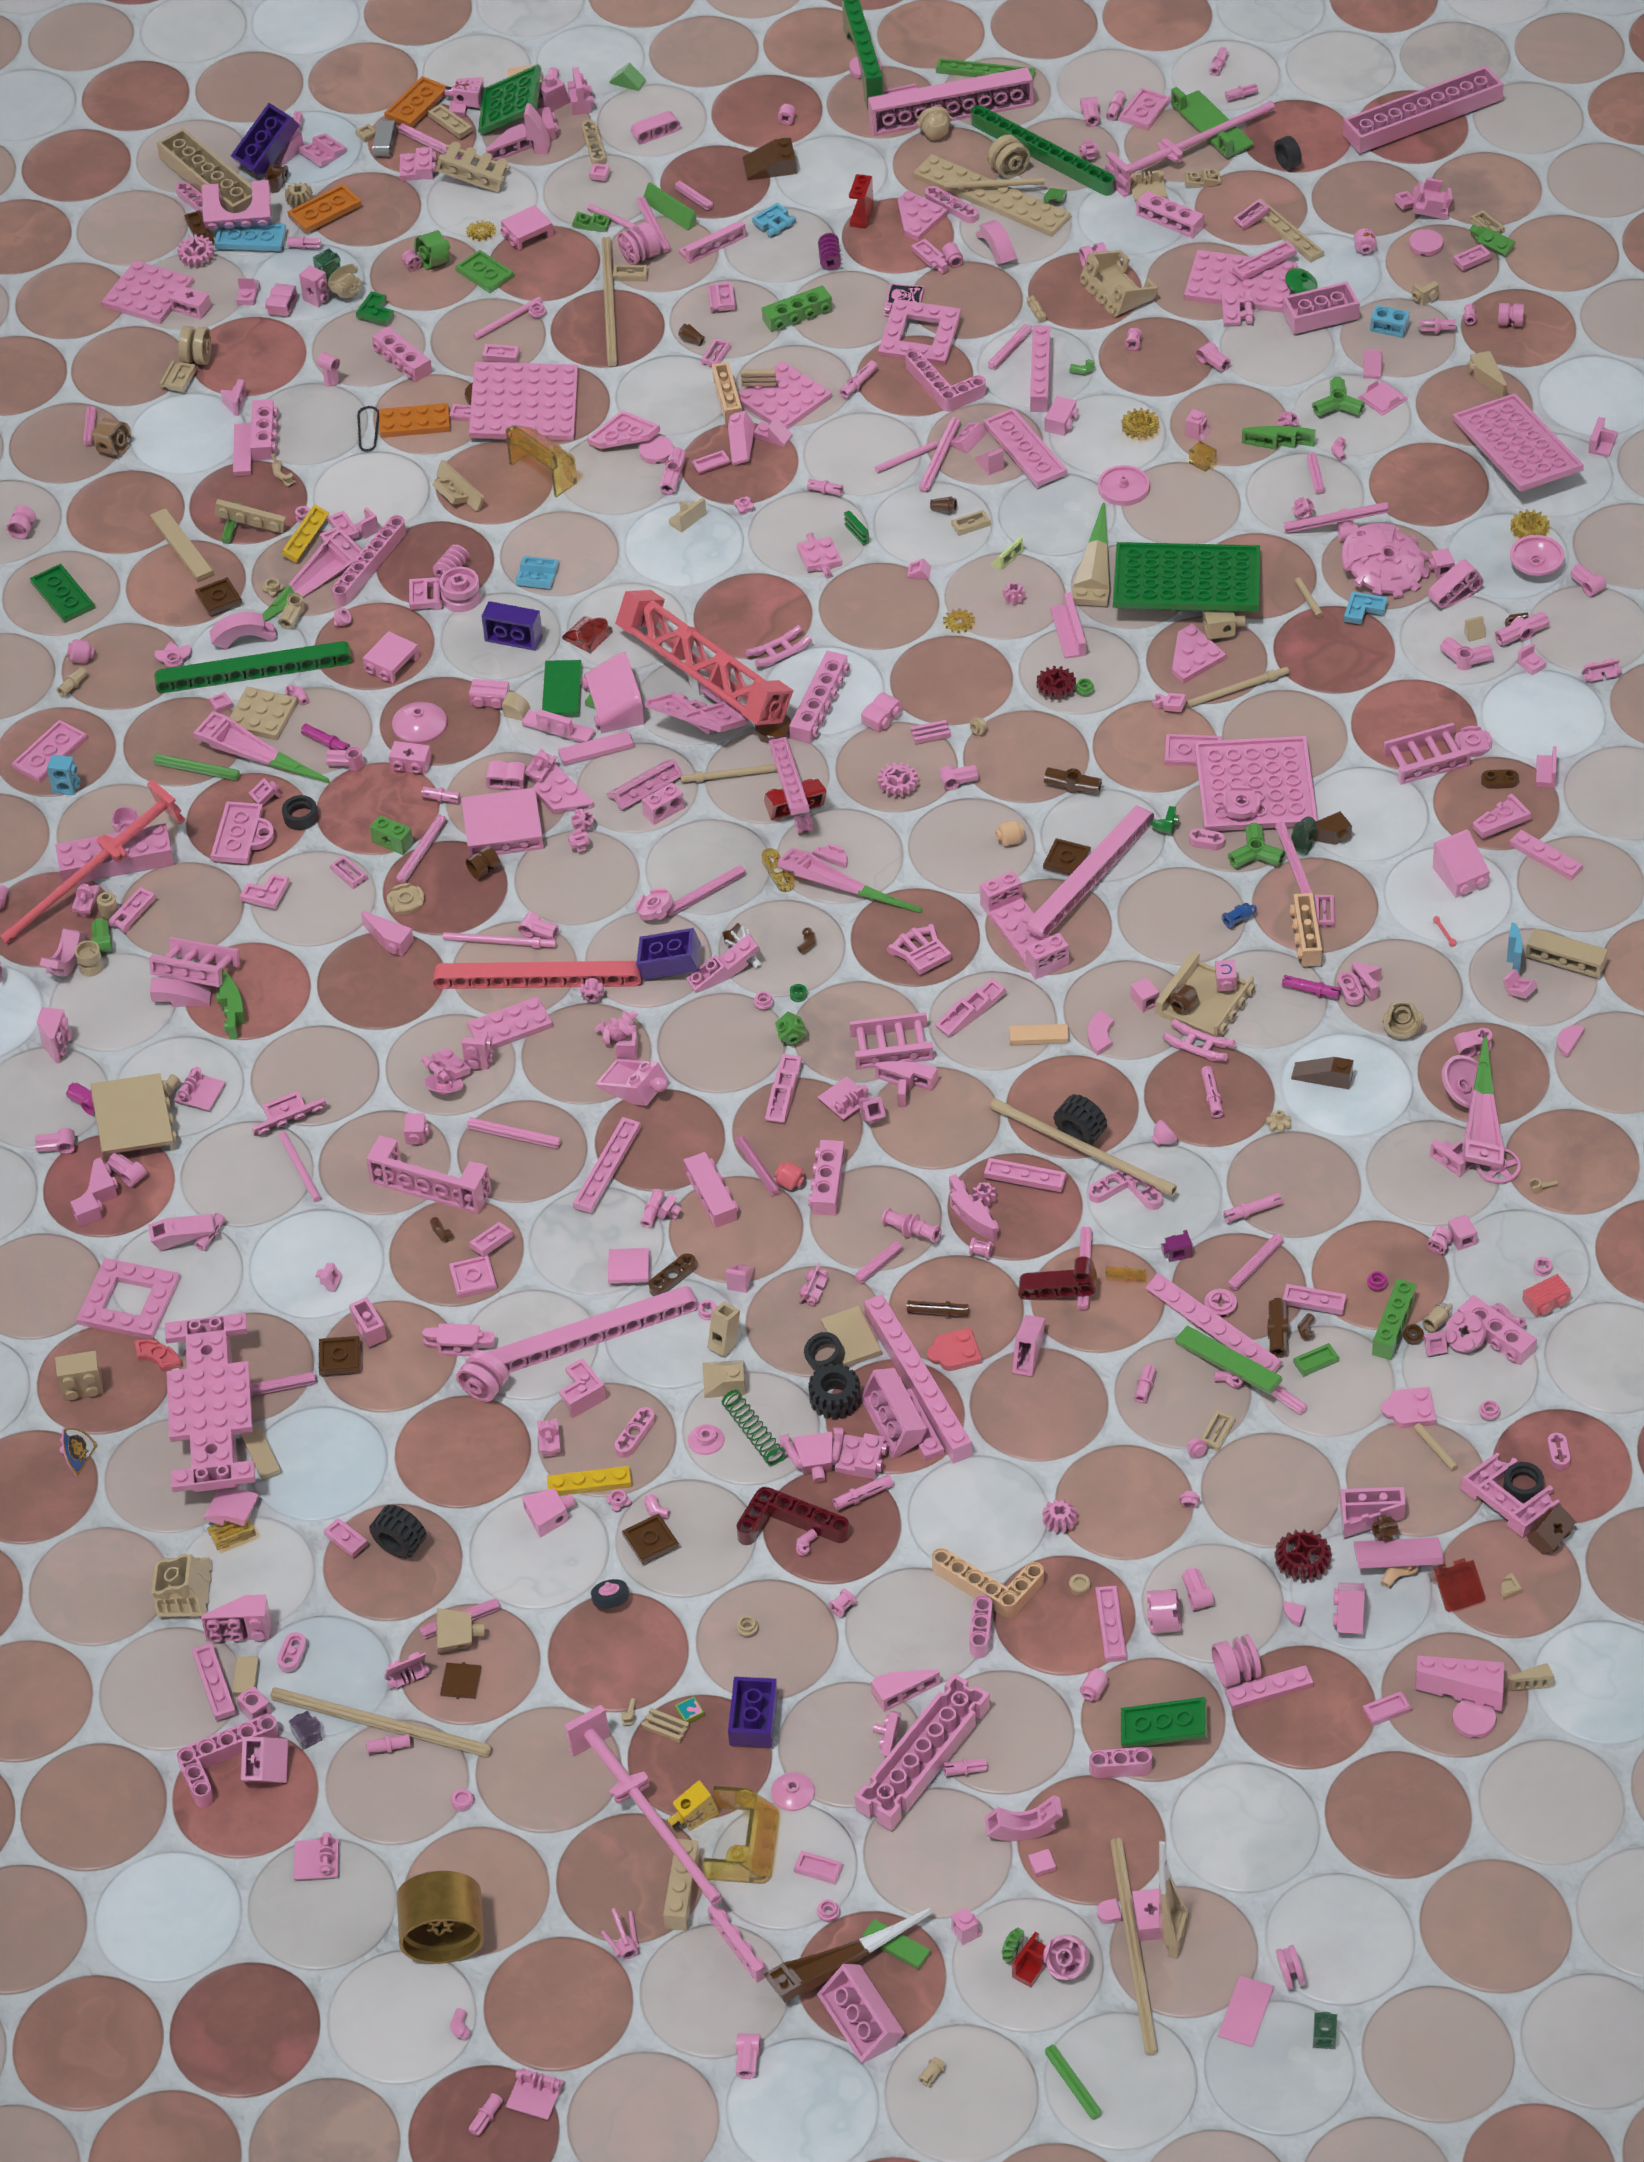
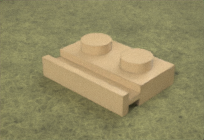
[160,360,196,392]

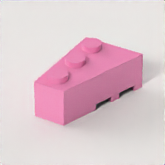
[1340,1487,1406,1538]

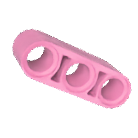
[630,111,680,144]
[969,1595,993,1658]
[1089,1747,1152,1779]

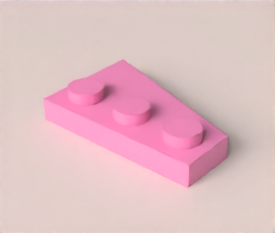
[1473,793,1531,839]

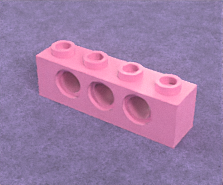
[1136,191,1204,238]
[372,326,432,382]
[250,399,278,461]
[808,1140,845,1216]
[1458,1295,1537,1365]

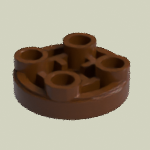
[755,714,791,742]

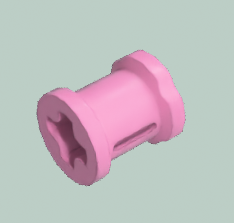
[1125,328,1142,351]
[969,1238,993,1259]
[828,1589,856,1617]

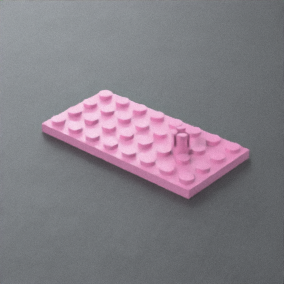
[1453,393,1584,492]

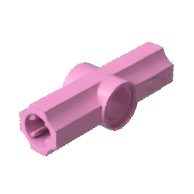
[659,447,687,495]
[1495,612,1550,646]

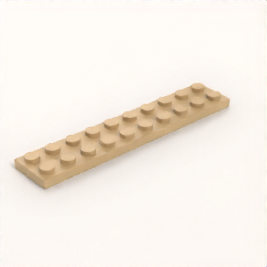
[913,154,1071,237]

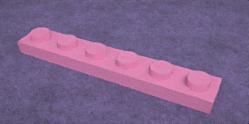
[573,1117,641,1214]

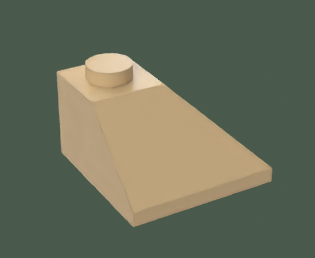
[702,1360,745,1398]

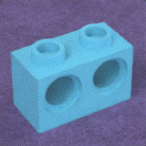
[1370,305,1410,338]
[47,754,80,795]

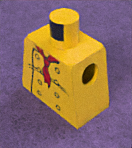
[667,1780,720,1830]

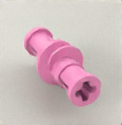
[881,1208,942,1243]

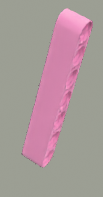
[332,515,406,607]

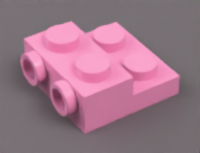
[399,147,437,181]
[835,1433,888,1479]

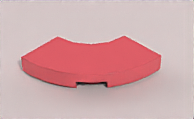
[134,1340,182,1372]

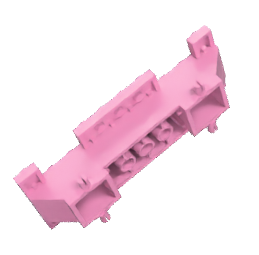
[165,1313,256,1492]

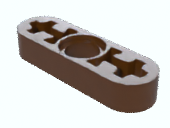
[649,1253,696,1296]

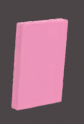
[1119,88,1171,130]
[1164,734,1222,766]

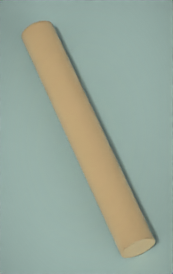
[1295,577,1323,618]
[1414,1423,1458,1471]

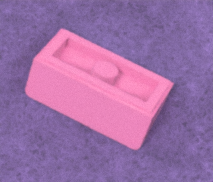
[950,422,986,453]

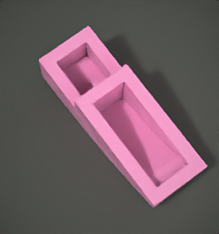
[524,103,551,154]
[150,977,212,1007]
[875,1061,938,1091]

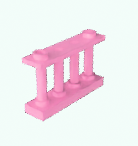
[1383,723,1471,785]
[149,937,240,987]
[849,1012,933,1070]

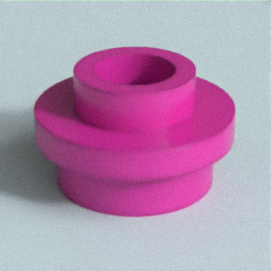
[1367,1271,1387,1291]

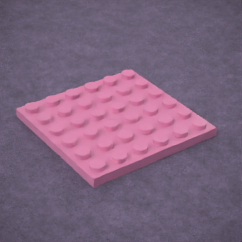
[469,362,578,441]
[1195,736,1317,831]

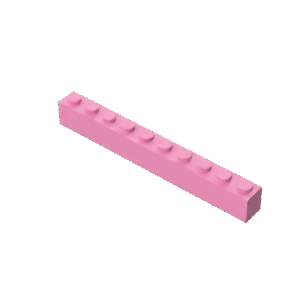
[864,1294,972,1464]

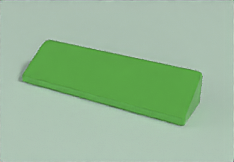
[644,182,697,231]

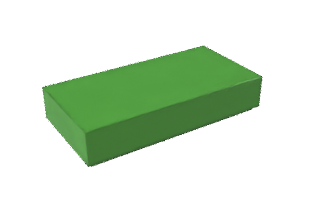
[1293,1343,1339,1377]

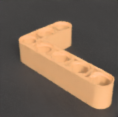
[932,1548,1044,1618]

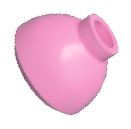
[1151,1120,1178,1146]

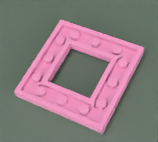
[878,299,962,365]
[76,1258,180,1340]

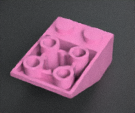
[201,1594,271,1642]

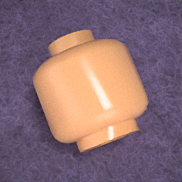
[995,820,1024,846]

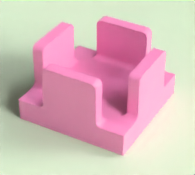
[1412,178,1452,220]

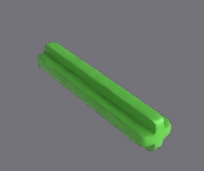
[221,502,242,544]

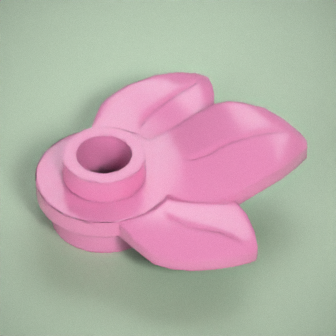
[155,642,191,668]

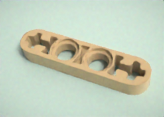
[582,120,606,165]

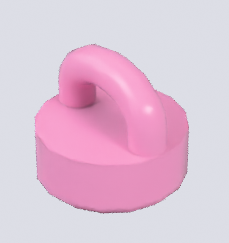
[334,608,352,627]

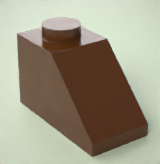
[1307,811,1352,845]

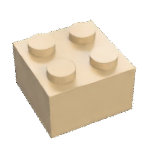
[55,1350,104,1401]

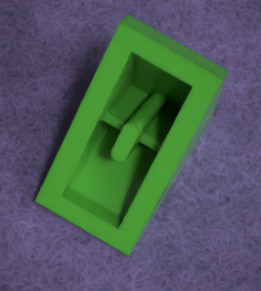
[609,63,646,91]

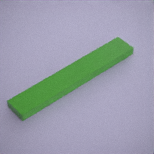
[936,58,1035,79]
[1175,1325,1283,1395]

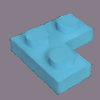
[1344,591,1388,624]

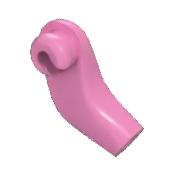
[1491,1303,1526,1327]

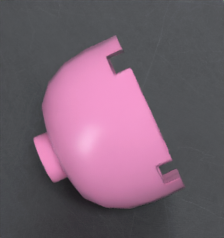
[1043,1934,1090,1980]

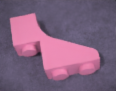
[70,1157,118,1228]

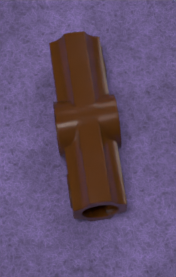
[1044,767,1102,794]
[1267,1298,1289,1358]

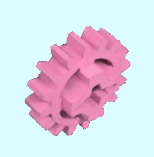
[177,234,214,267]
[878,762,918,797]

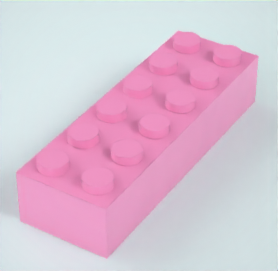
[55,823,174,883]

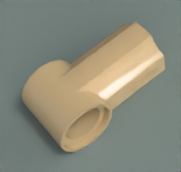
[278,593,305,630]

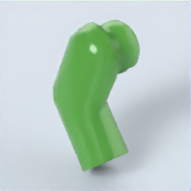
[1069,359,1095,375]

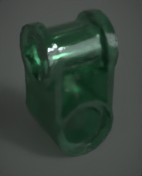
[1291,816,1317,855]

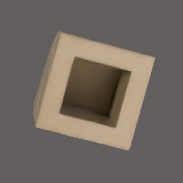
[502,691,531,721]

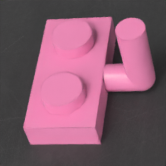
[873,1711,902,1756]

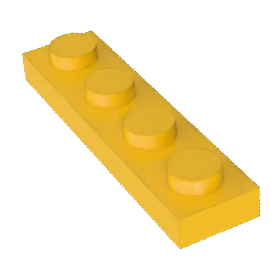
[281,504,329,563]
[547,1466,631,1496]

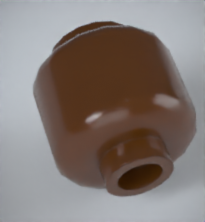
[1170,984,1198,1013]

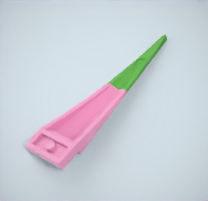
[262,528,363,622]
[193,711,329,783]
[777,848,922,913]
[1462,1037,1504,1169]

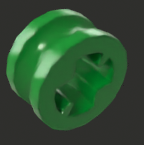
[790,984,807,1003]

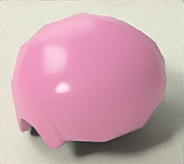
[112,807,138,832]

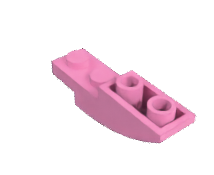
[686,933,760,992]
[949,1174,999,1241]

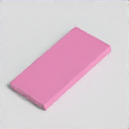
[11,720,88,783]
[1354,1537,1443,1569]

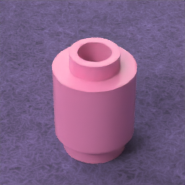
[941,242,963,268]
[1080,1668,1108,1701]

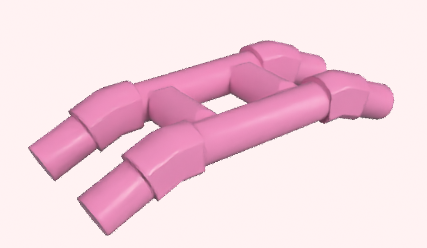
[745,624,813,667]
[1162,1018,1236,1061]

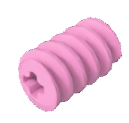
[433,545,470,578]

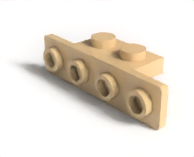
[433,460,484,511]

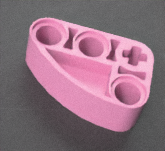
[1427,559,1484,608]

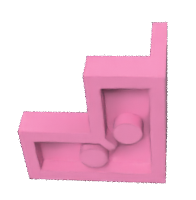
[559,1358,606,1418]

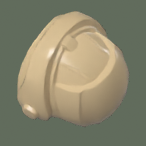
[916,107,952,140]
[328,263,362,299]
[1381,1001,1424,1039]

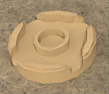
[387,883,425,916]

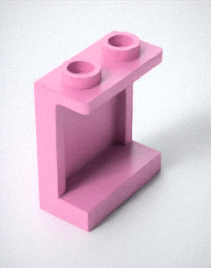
[500,205,554,251]
[363,631,419,683]

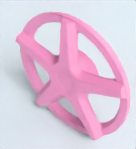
[1476,1148,1521,1183]

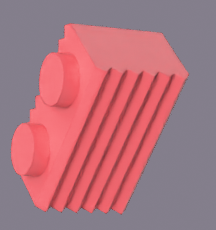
[1522,1274,1571,1317]

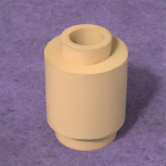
[97,892,118,920]

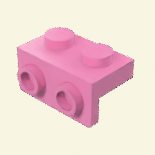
[461,1031,494,1070]

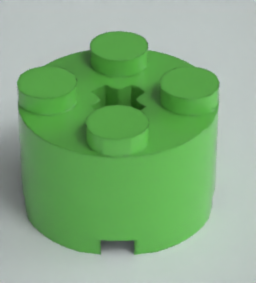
[414,230,450,269]

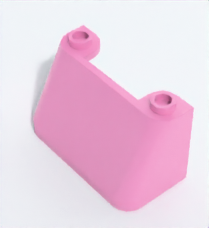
[581,652,644,734]

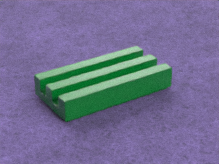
[844,510,869,546]

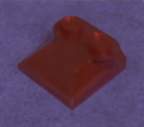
[562,615,613,654]

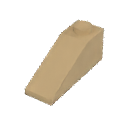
[1467,351,1507,398]

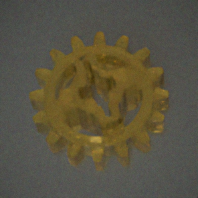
[1121,408,1159,440]
[1510,509,1550,540]

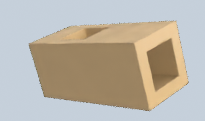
[707,1302,740,1357]

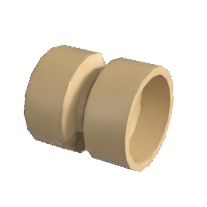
[75,941,103,977]

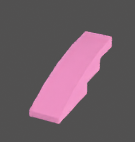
[935,978,1007,1037]
[765,1054,802,1124]

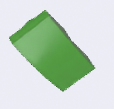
[572,211,610,231]

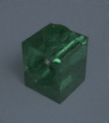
[1313,2012,1337,2049]

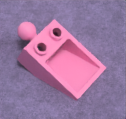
[595,1059,668,1106]

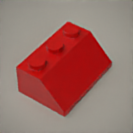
[764,779,827,820]

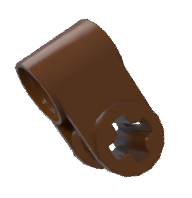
[265,163,289,193]

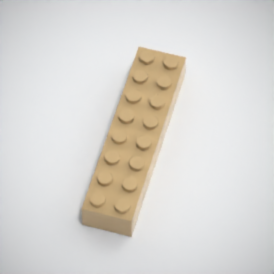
[156,128,252,213]

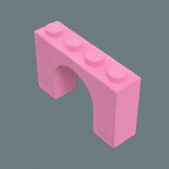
[202,180,272,230]

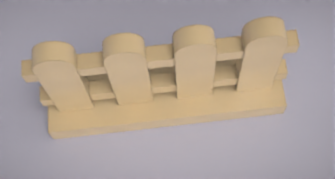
[436,142,510,193]

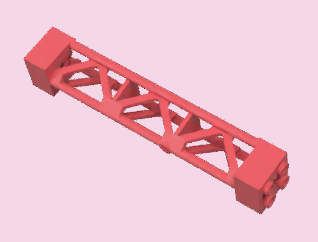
[615,590,794,725]

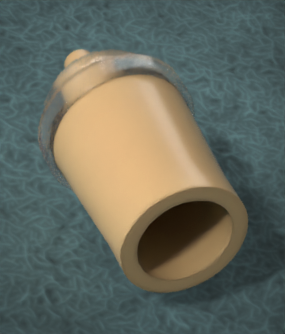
[1422,1303,1453,1332]

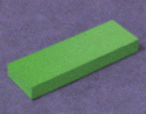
[862,1919,931,1970]

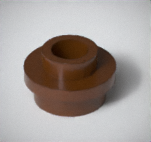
[1403,1324,1424,1343]

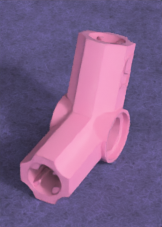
[1440,637,1494,671]

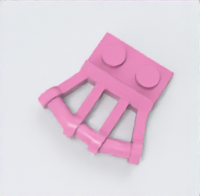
[886,924,951,975]

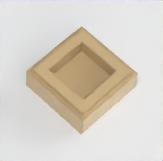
[355,124,376,143]

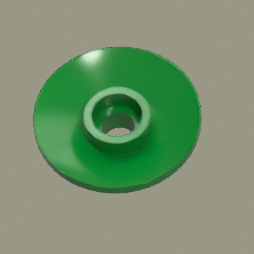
[1285,268,1318,293]

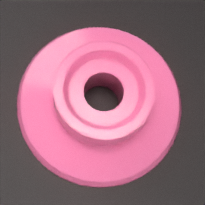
[688,1424,725,1455]

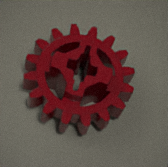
[1036,666,1076,700]

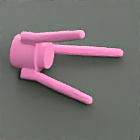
[601,1908,640,1960]

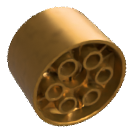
[396,1871,484,1964]

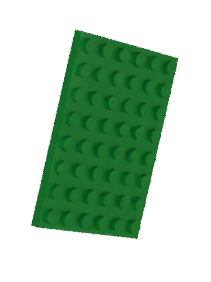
[1113,542,1260,612]

